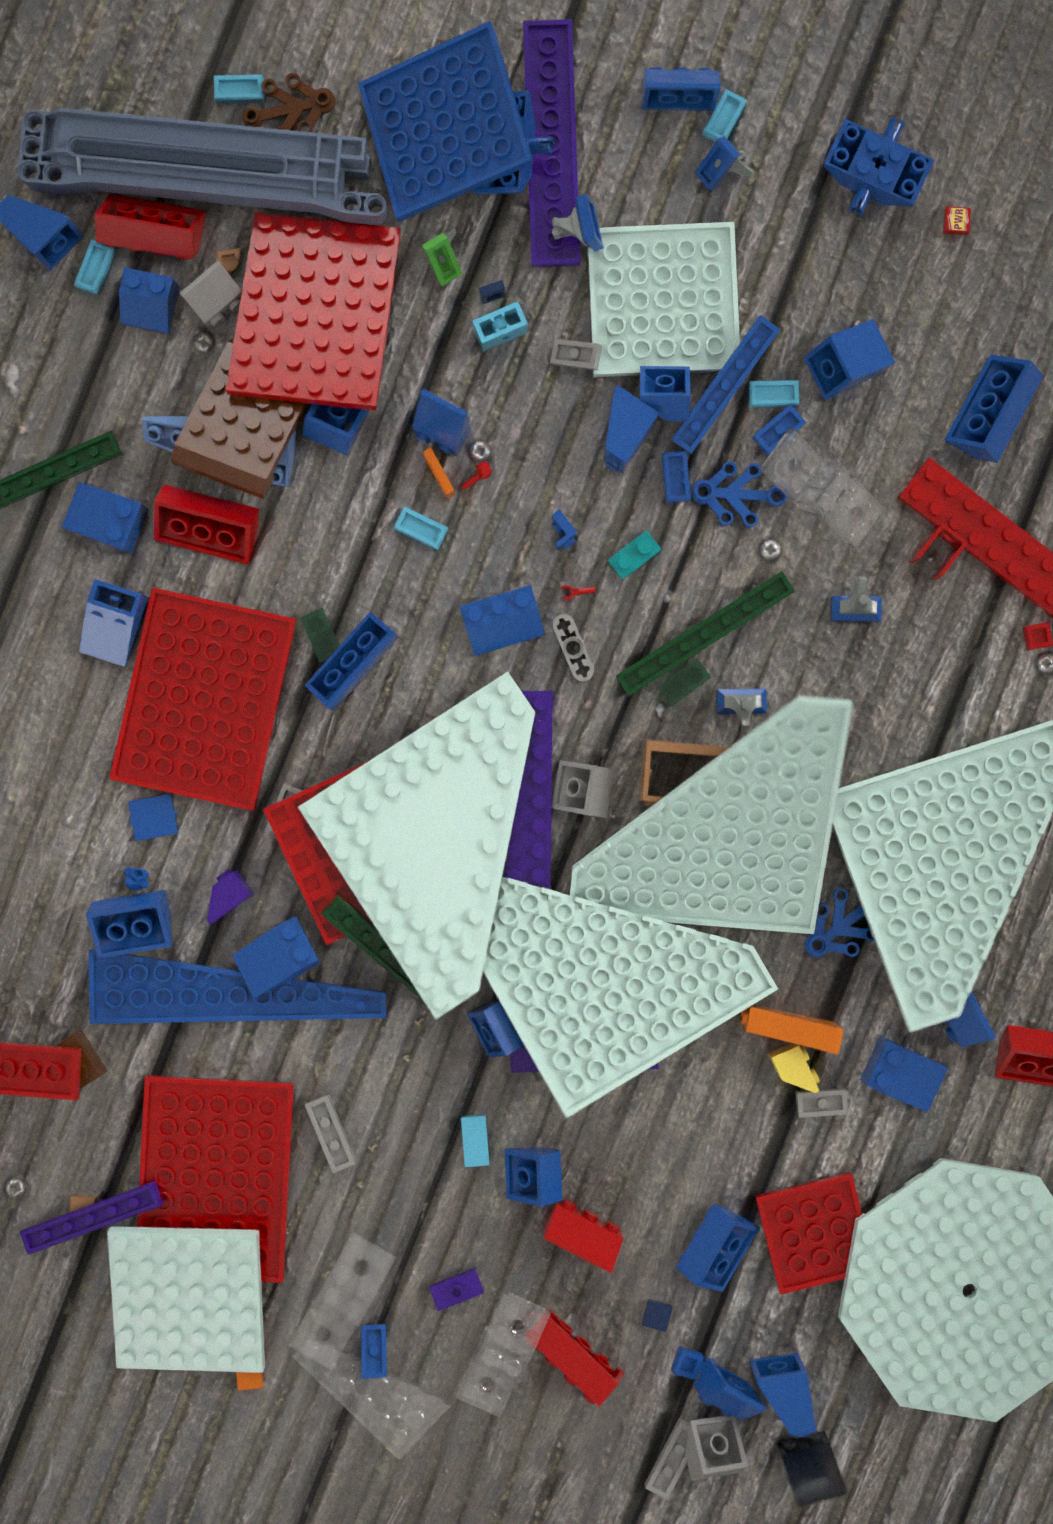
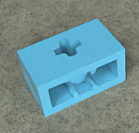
[472,301,528,352]

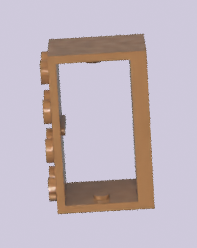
[639,740,730,806]

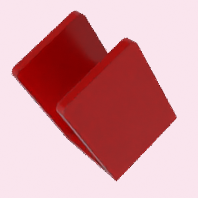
[909,523,968,581]

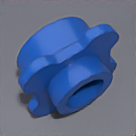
[124,867,149,891]

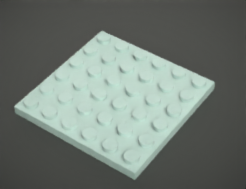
[588,222,740,377]
[107,1227,265,1373]

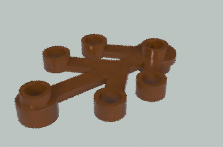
[242,73,336,133]

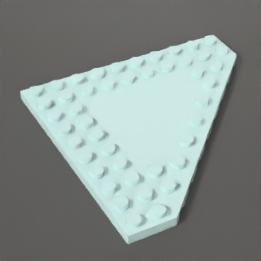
[298,672,535,1019]
[570,696,852,934]
[832,720,1053,1032]
[483,877,778,1118]

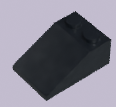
[777,1431,848,1508]

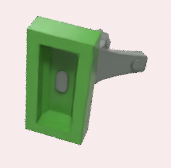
[422,227,462,286]

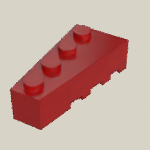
[524,1308,625,1407]

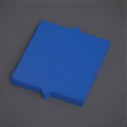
[128,794,179,841]

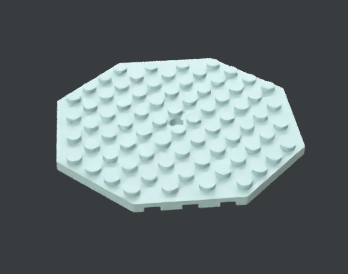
[838,1158,1053,1422]

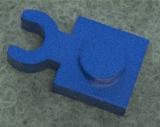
[671,1346,717,1380]

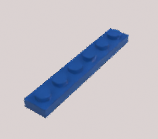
[671,315,780,454]

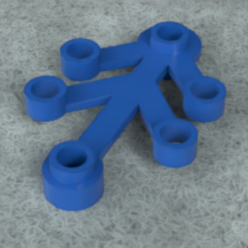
[691,461,788,528]
[805,888,875,957]

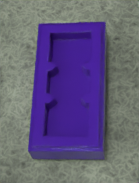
[429,1268,484,1311]

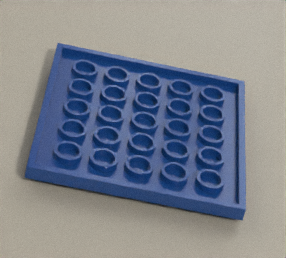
[358,21,534,222]

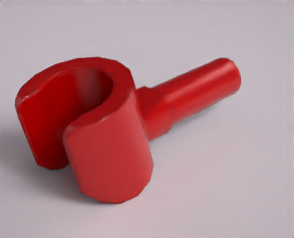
[461,462,492,490]
[561,585,595,601]

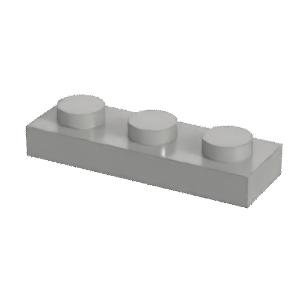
[305,1093,357,1173]
[645,1418,688,1500]

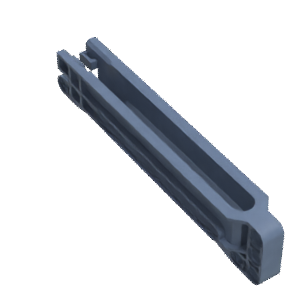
[18,108,388,225]

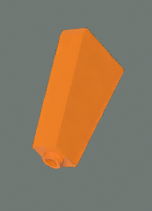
[740,1005,844,1054]

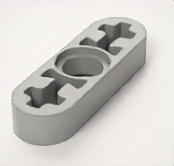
[553,614,594,682]

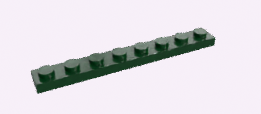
[615,571,795,697]

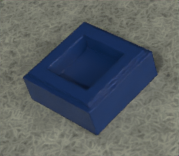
[479,280,505,304]
[642,1299,672,1332]

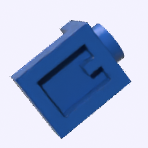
[551,509,577,550]

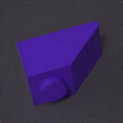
[207,870,254,924]

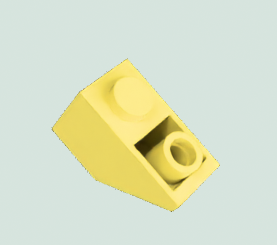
[768,1043,820,1093]

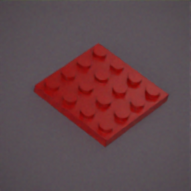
[755,1172,862,1295]

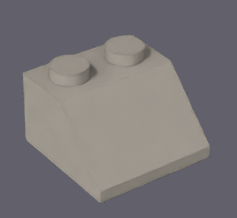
[180,261,242,330]
[551,760,615,818]
[685,1415,748,1481]

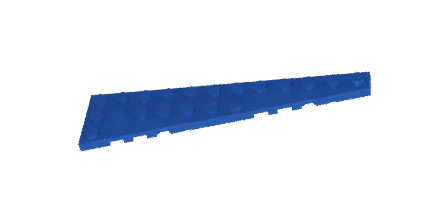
[88,949,387,1024]

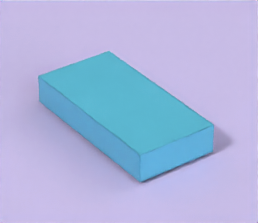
[214,75,264,104]
[702,89,747,142]
[74,239,116,296]
[749,380,799,408]
[394,506,449,550]
[461,1114,490,1167]

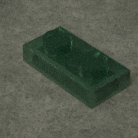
[300,608,340,663]
[657,658,712,707]

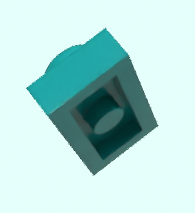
[607,530,662,580]

